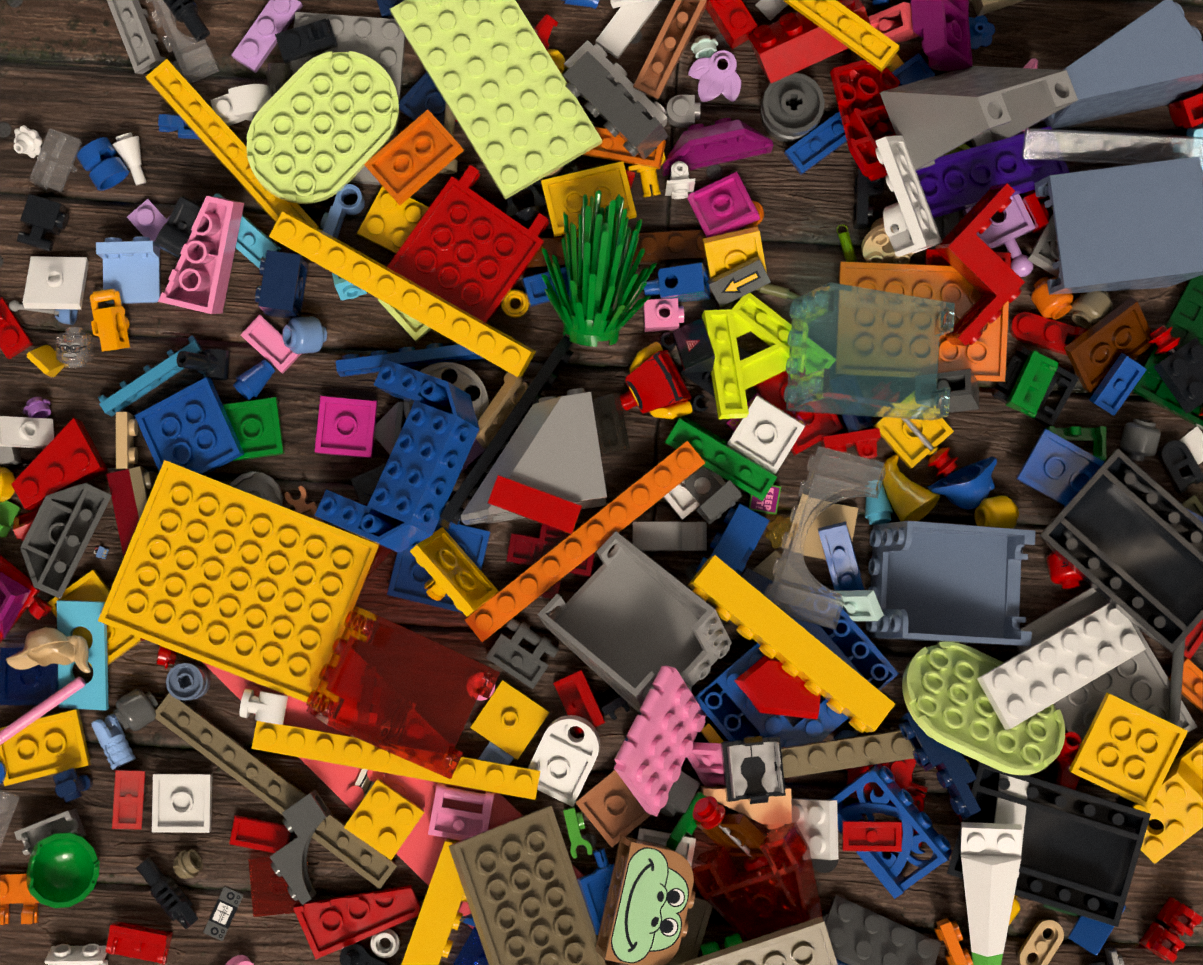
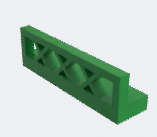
[665,416,779,501]

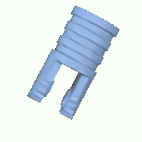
[91,714,136,770]

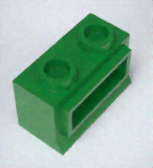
[1044,426,1106,461]

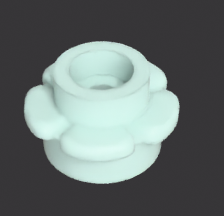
[691,35,718,59]

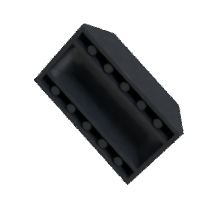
[1039,449,1203,652]
[947,762,1151,927]

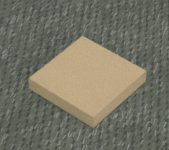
[792,498,858,560]

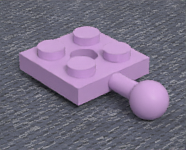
[962,194,1035,277]

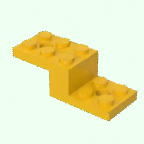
[1130,739,1203,864]

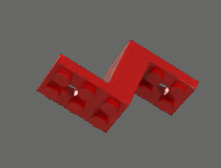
[934,183,1025,346]

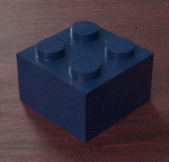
[255,250,309,319]

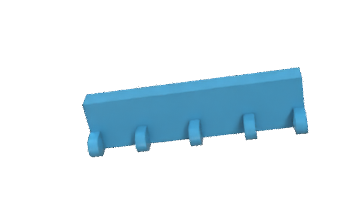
[98,335,203,417]

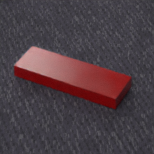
[488,475,582,534]

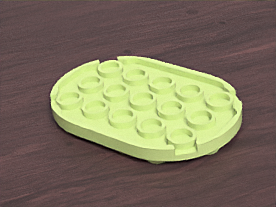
[247,51,399,204]
[902,642,1065,775]

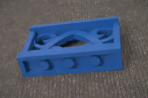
[826,764,952,899]

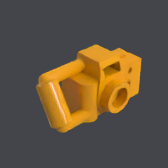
[90,288,130,352]

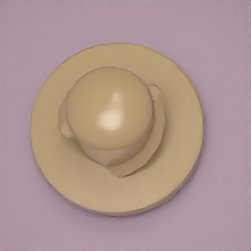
[861,217,914,264]

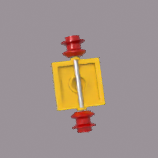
[870,381,958,477]

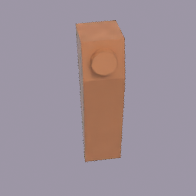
[633,0,707,100]

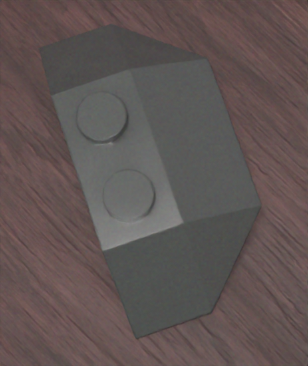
[20,483,112,599]

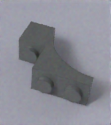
[270,789,331,905]

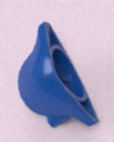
[928,456,997,509]

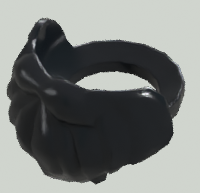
[502,184,547,224]

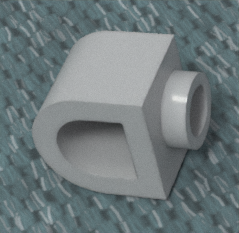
[666,95,700,128]

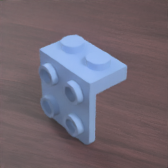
[96,237,161,304]

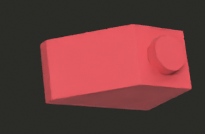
[868,2,919,43]

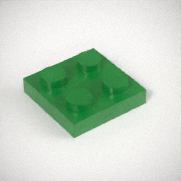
[223,397,285,462]

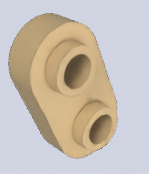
[1017,919,1064,965]

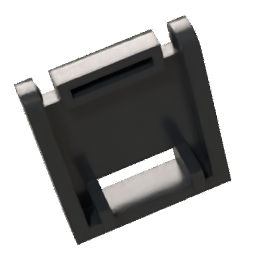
[992,346,1079,427]

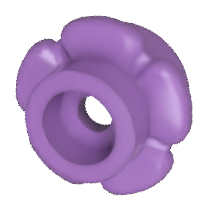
[23,397,51,418]

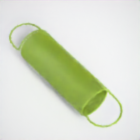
[837,225,857,262]

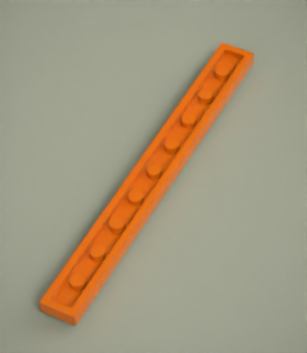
[465,441,705,642]

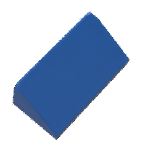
[1068,905,1126,955]

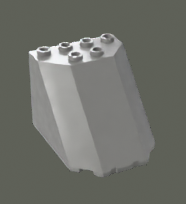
[461,388,607,525]

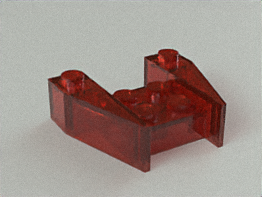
[691,822,823,941]

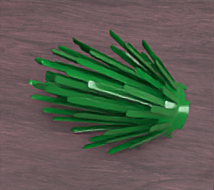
[541,190,657,347]

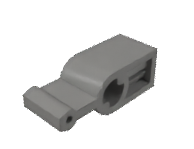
[632,522,707,552]

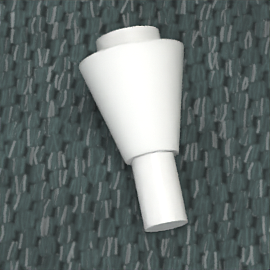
[112,133,146,186]

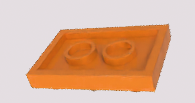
[364,109,464,206]

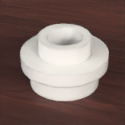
[371,929,400,958]

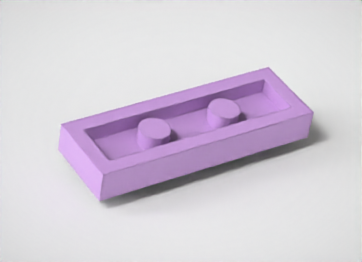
[232,0,303,73]

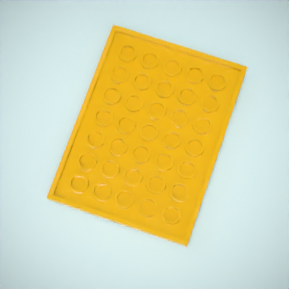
[98,460,379,706]

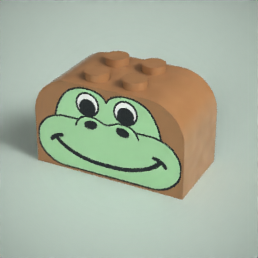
[595,835,695,965]

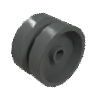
[760,73,825,143]

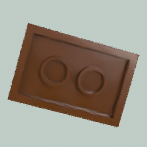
[1064,298,1154,392]

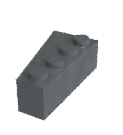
[563,51,668,159]

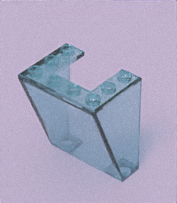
[784,282,955,420]

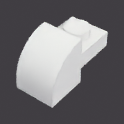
[211,84,272,126]

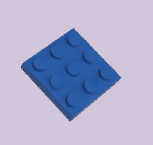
[135,377,244,475]
[387,521,491,615]

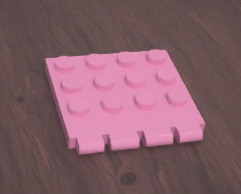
[614,665,706,816]

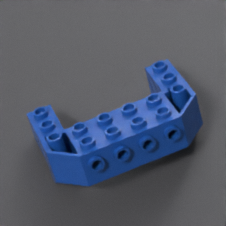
[314,359,480,553]

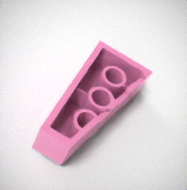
[158,196,244,314]

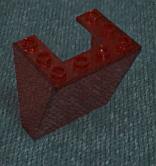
[306,606,500,779]

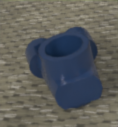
[52,768,93,802]

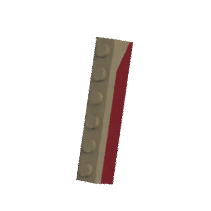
[107,466,154,642]

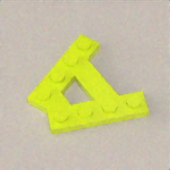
[702,293,836,419]

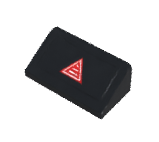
[672,319,715,373]

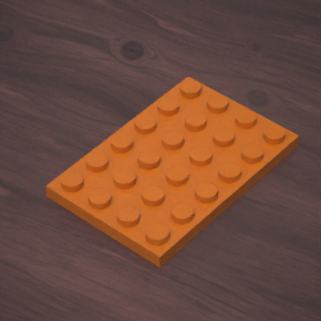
[835,262,1009,382]

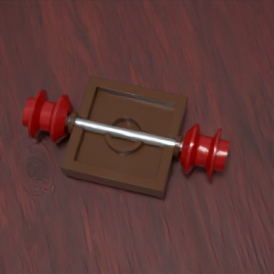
[693,796,776,879]

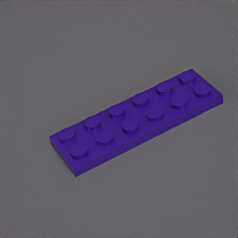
[916,126,1070,218]

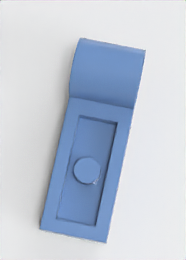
[320,184,365,239]

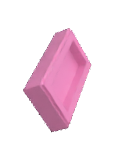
[241,315,301,374]

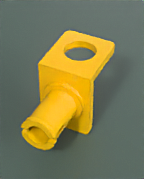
[627,154,665,198]

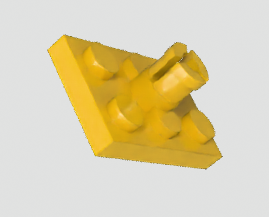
[410,527,499,617]

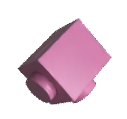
[643,298,684,332]

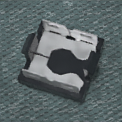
[721,736,786,804]

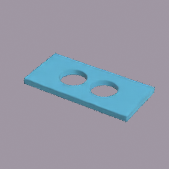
[57,600,109,710]

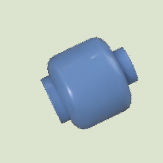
[283,316,327,354]

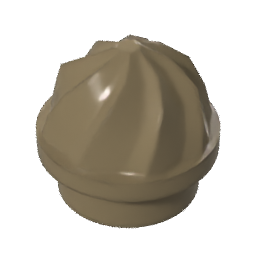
[173,849,203,879]

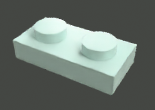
[829,590,884,621]

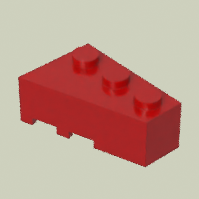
[11,418,108,511]

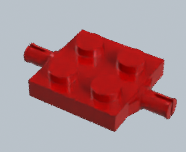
[844,758,928,804]

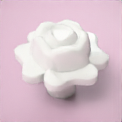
[14,125,42,158]

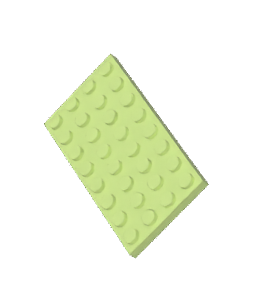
[390,0,602,200]

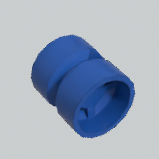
[76,137,129,191]

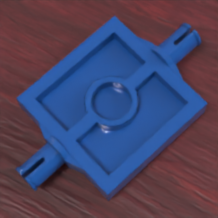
[577,848,614,935]

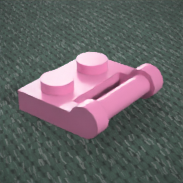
[687,742,725,787]
[428,782,495,841]

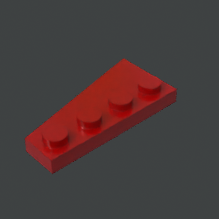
[293,885,421,959]

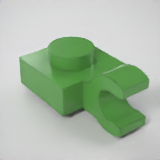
[563,806,592,858]

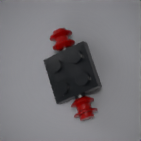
[1148,325,1203,416]

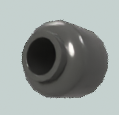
[1120,418,1161,461]
[113,689,159,731]

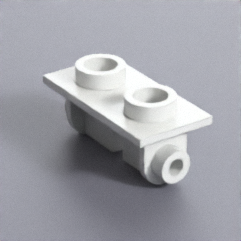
[665,161,695,199]
[45,944,108,965]

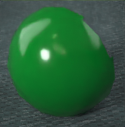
[26,833,99,908]

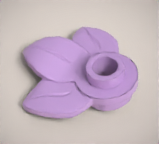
[688,50,741,102]

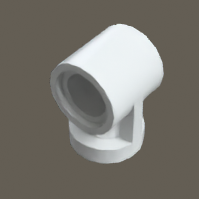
[240,689,288,725]

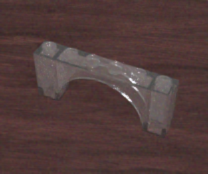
[764,446,886,630]

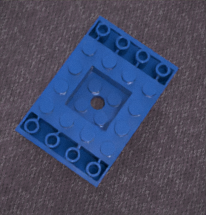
[694,586,899,747]

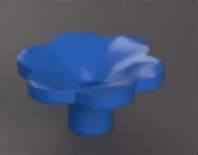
[969,15,995,49]

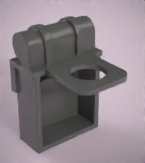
[685,468,742,525]

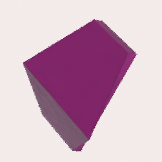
[0,572,31,639]

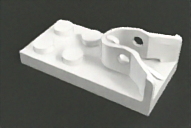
[876,135,942,257]

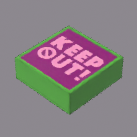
[748,485,781,515]

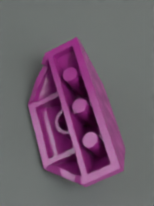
[662,118,773,176]

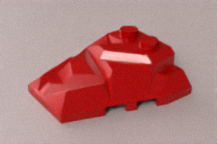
[830,60,900,181]

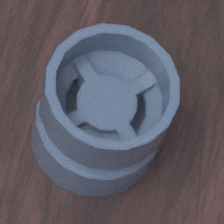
[166,663,211,701]

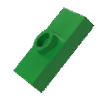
[666,792,707,851]

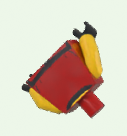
[619,332,708,419]

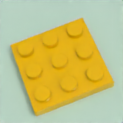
[1069,692,1188,810]

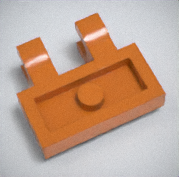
[0,874,40,925]
[934,918,974,965]

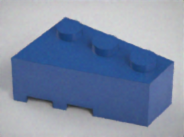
[696,504,770,575]

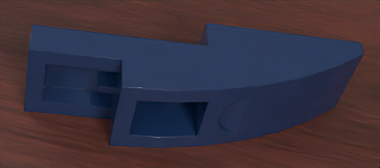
[899,712,981,820]

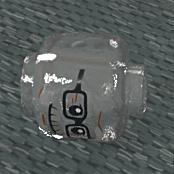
[55,326,94,368]

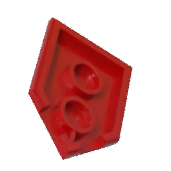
[734,655,821,719]

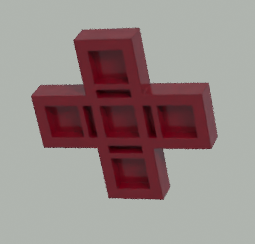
[506,524,595,599]

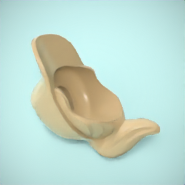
[6,627,91,673]

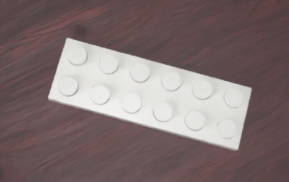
[977,602,1146,730]

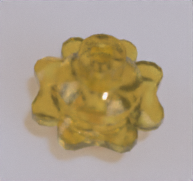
[765,516,800,550]

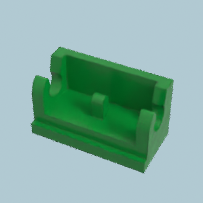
[1005,351,1058,418]

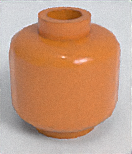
[1031,277,1074,319]

